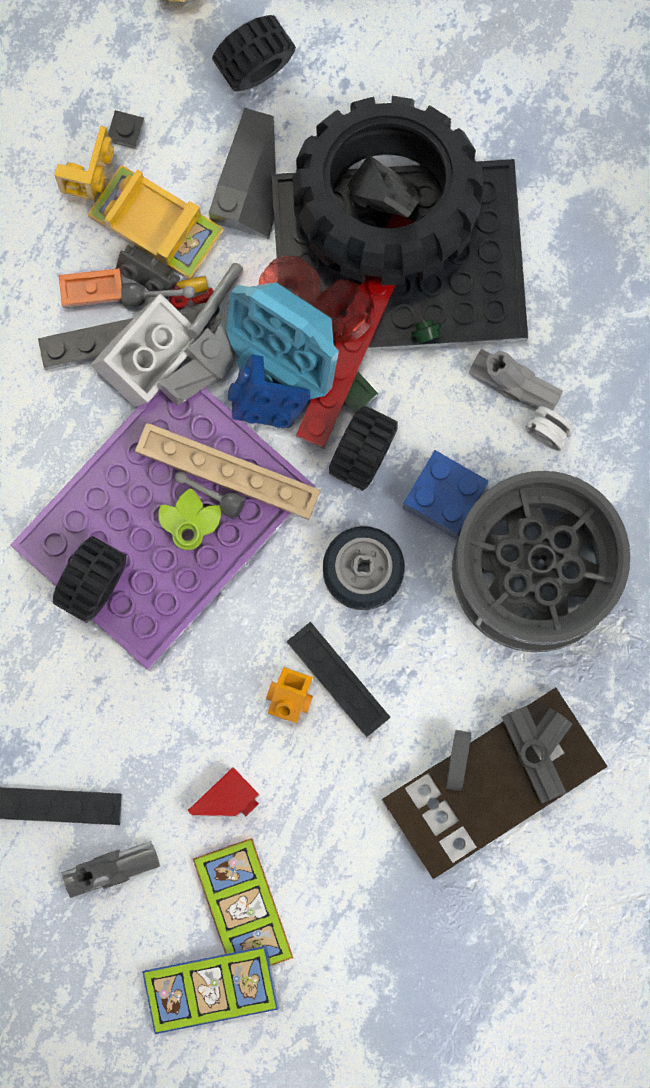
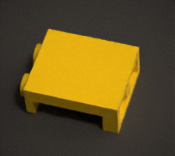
[103,169,201,265]

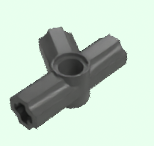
[501,706,572,804]
[61,841,160,898]

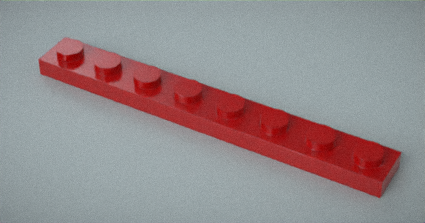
[296,214,415,449]

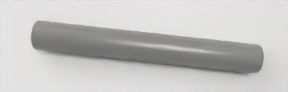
[187,263,243,338]

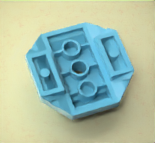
[226,282,339,399]

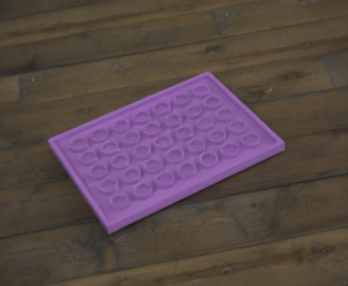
[10,365,315,671]

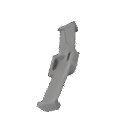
[156,299,235,406]

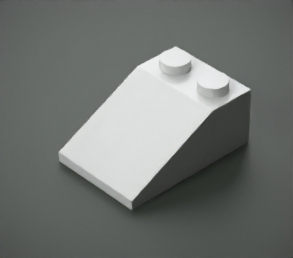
[91,294,196,407]

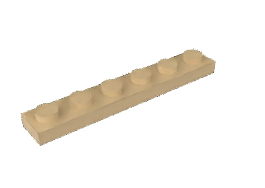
[135,423,321,520]

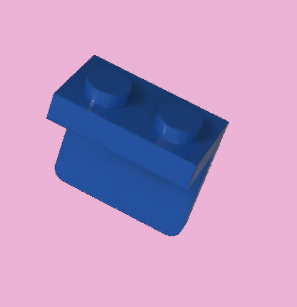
[228,354,311,428]

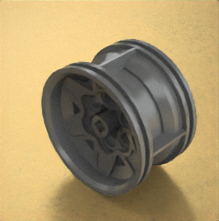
[452,471,631,653]

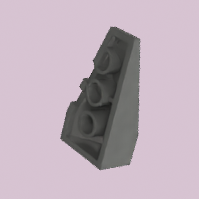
[209,108,276,239]
[347,155,422,217]

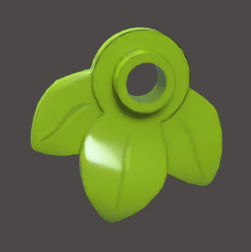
[159,489,221,551]

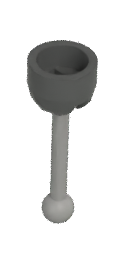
[121,283,195,308]
[175,471,246,520]

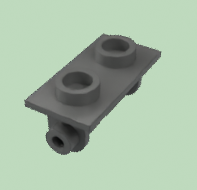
[115,245,180,300]

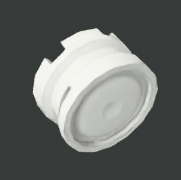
[525,406,575,451]

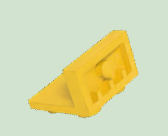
[54,126,114,201]

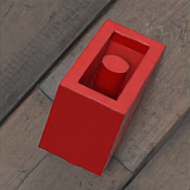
[187,767,260,817]

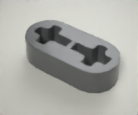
[446,730,471,791]

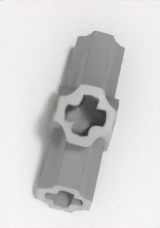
[469,349,563,411]

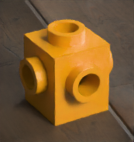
[266,667,313,723]

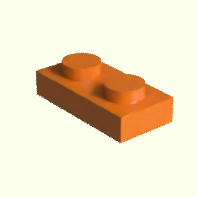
[59,268,122,308]

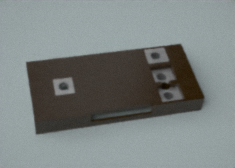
[381,687,608,879]

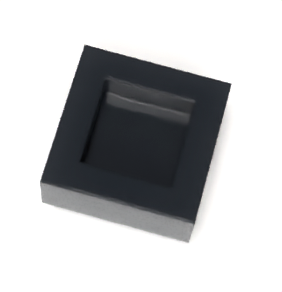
[108,110,145,149]

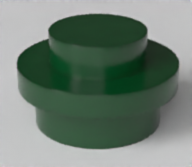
[411,319,441,343]

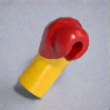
[169,276,208,309]

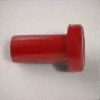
[192,287,214,305]

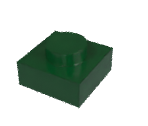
[344,371,378,414]

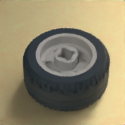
[323,526,405,610]

